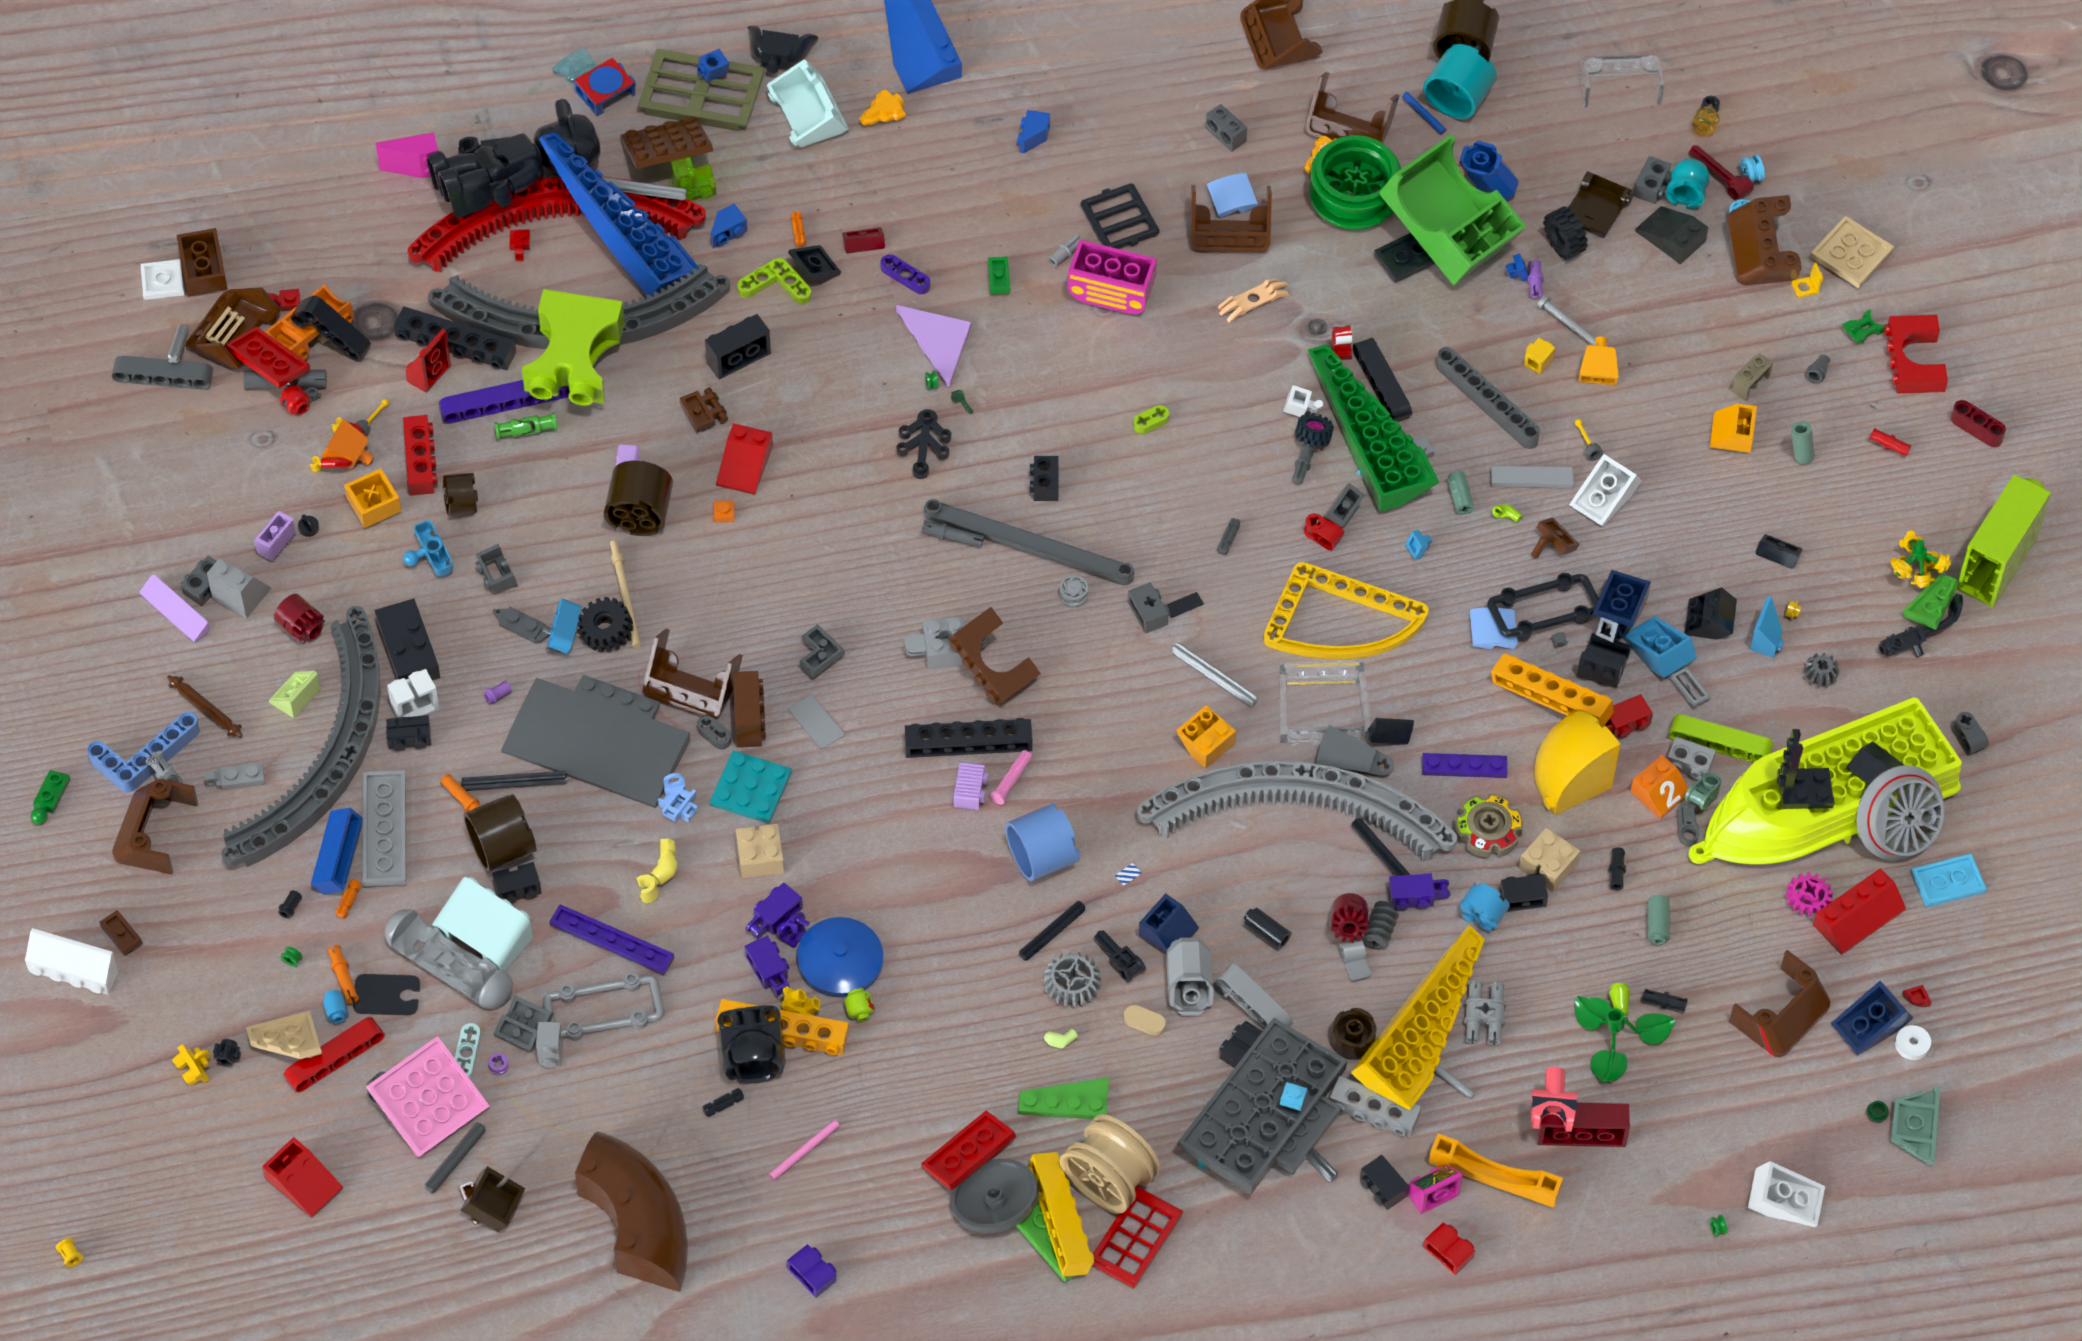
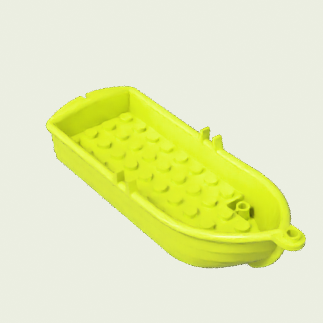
[1688,698,1962,864]

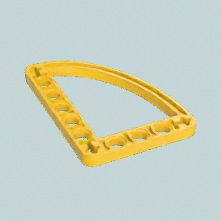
[1263,562,1429,660]

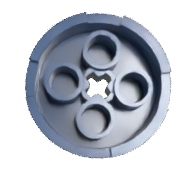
[1005,803,1080,882]

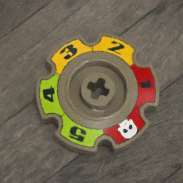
[1455,793,1523,858]

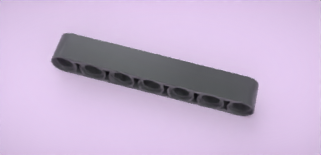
[1436,347,1540,449]

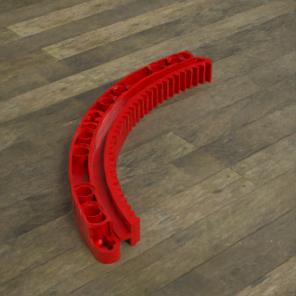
[408,177,706,273]

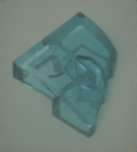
[552,47,597,83]

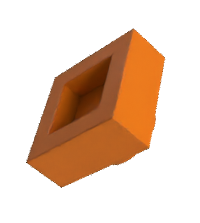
[713,500,734,522]

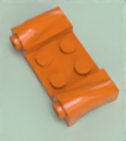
[265,285,354,360]

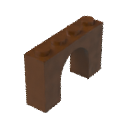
[948,607,1041,706]

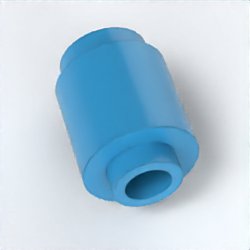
[323,990,349,1024]

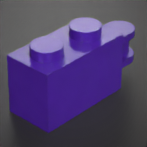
[1388,873,1451,910]
[746,882,803,939]
[745,935,790,996]

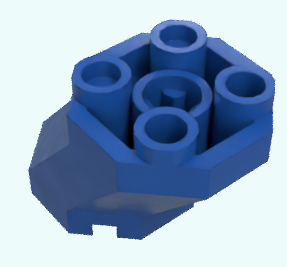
[1459,141,1519,203]

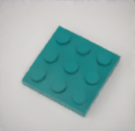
[710,750,792,824]

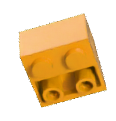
[1710,403,1757,453]
[1176,705,1236,769]

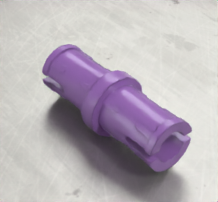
[1528,260,1544,299]

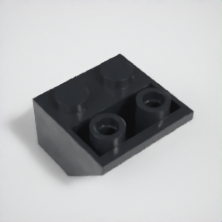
[1685,587,1737,640]

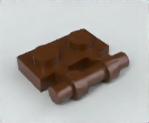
[680,388,728,432]

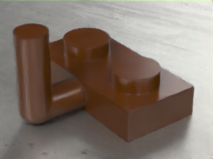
[1531,517,1580,558]

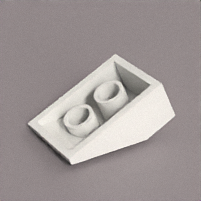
[1569,454,1642,527]
[1748,1161,1825,1227]

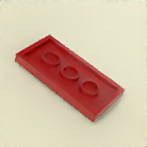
[226,327,310,388]
[921,1110,1016,1191]

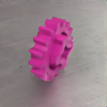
[1785,872,1833,917]

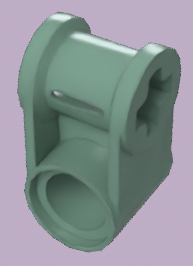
[1685,773,1721,810]

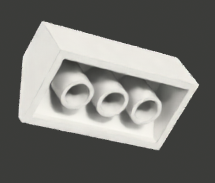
[25,928,118,994]

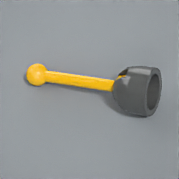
[356,399,389,435]
[1574,419,1603,461]

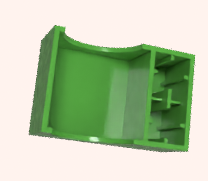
[1379,134,1527,285]

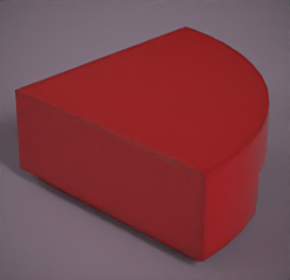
[1902,985,1932,1007]

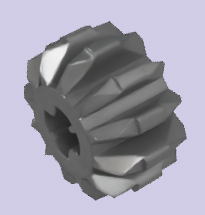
[1804,652,1840,688]

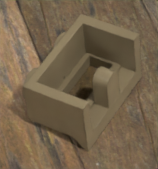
[1728,353,1773,401]

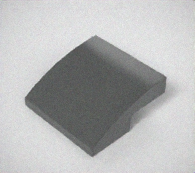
[494,996,554,1051]

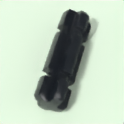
[703,1088,744,1117]

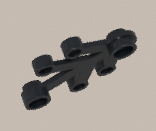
[896,409,952,479]

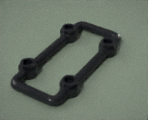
[1487,573,1599,639]

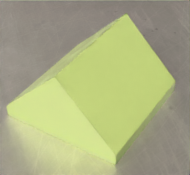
[269,671,321,718]

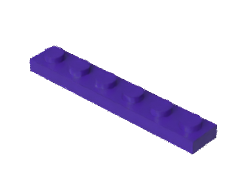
[550,904,675,975]

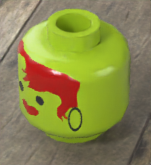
[844,988,875,1022]

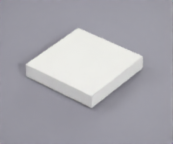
[141,259,184,300]

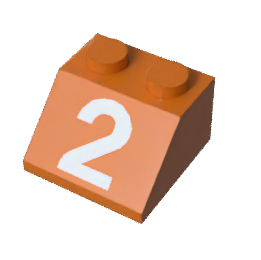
[1630,755,1689,819]

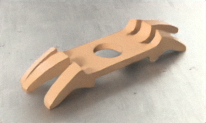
[1218,279,1289,323]

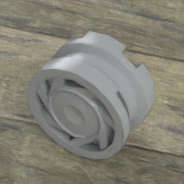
[1059,575,1089,608]

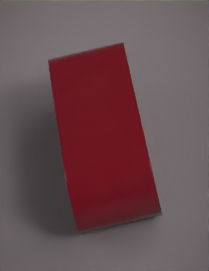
[1951,400,2006,447]

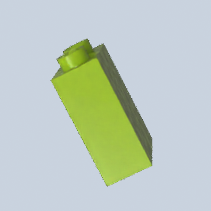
[1956,474,2051,608]

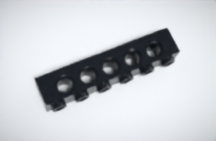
[394,306,516,370]
[905,718,1033,758]

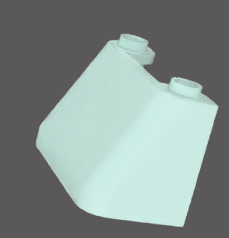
[767,59,849,147]

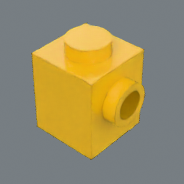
[1524,338,1556,375]

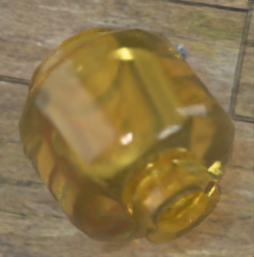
[1691,107,1720,136]

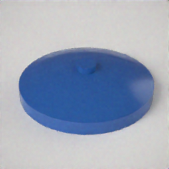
[797,917,883,997]

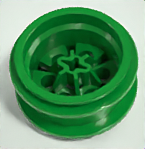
[1309,135,1401,230]

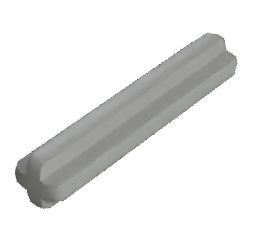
[168,324,189,363]

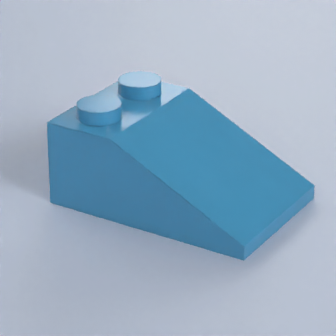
[1623,616,1697,678]

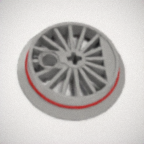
[1857,765,1945,860]

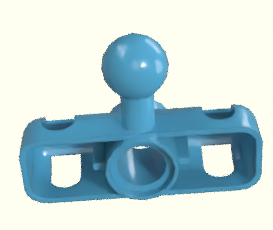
[403,520,453,577]

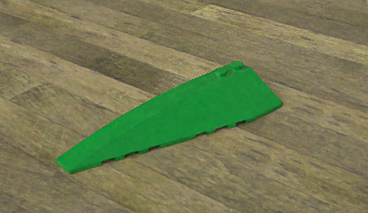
[1308,344,1439,512]

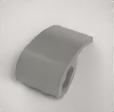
[1339,939,1372,981]

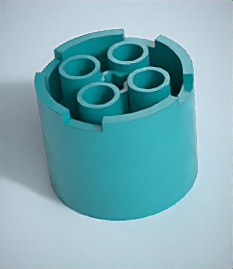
[1423,44,1497,120]

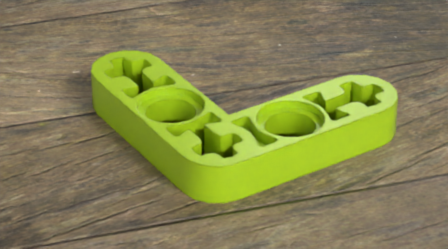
[737,258,811,304]

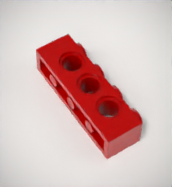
[403,415,438,496]

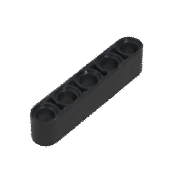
[1353,337,1412,421]

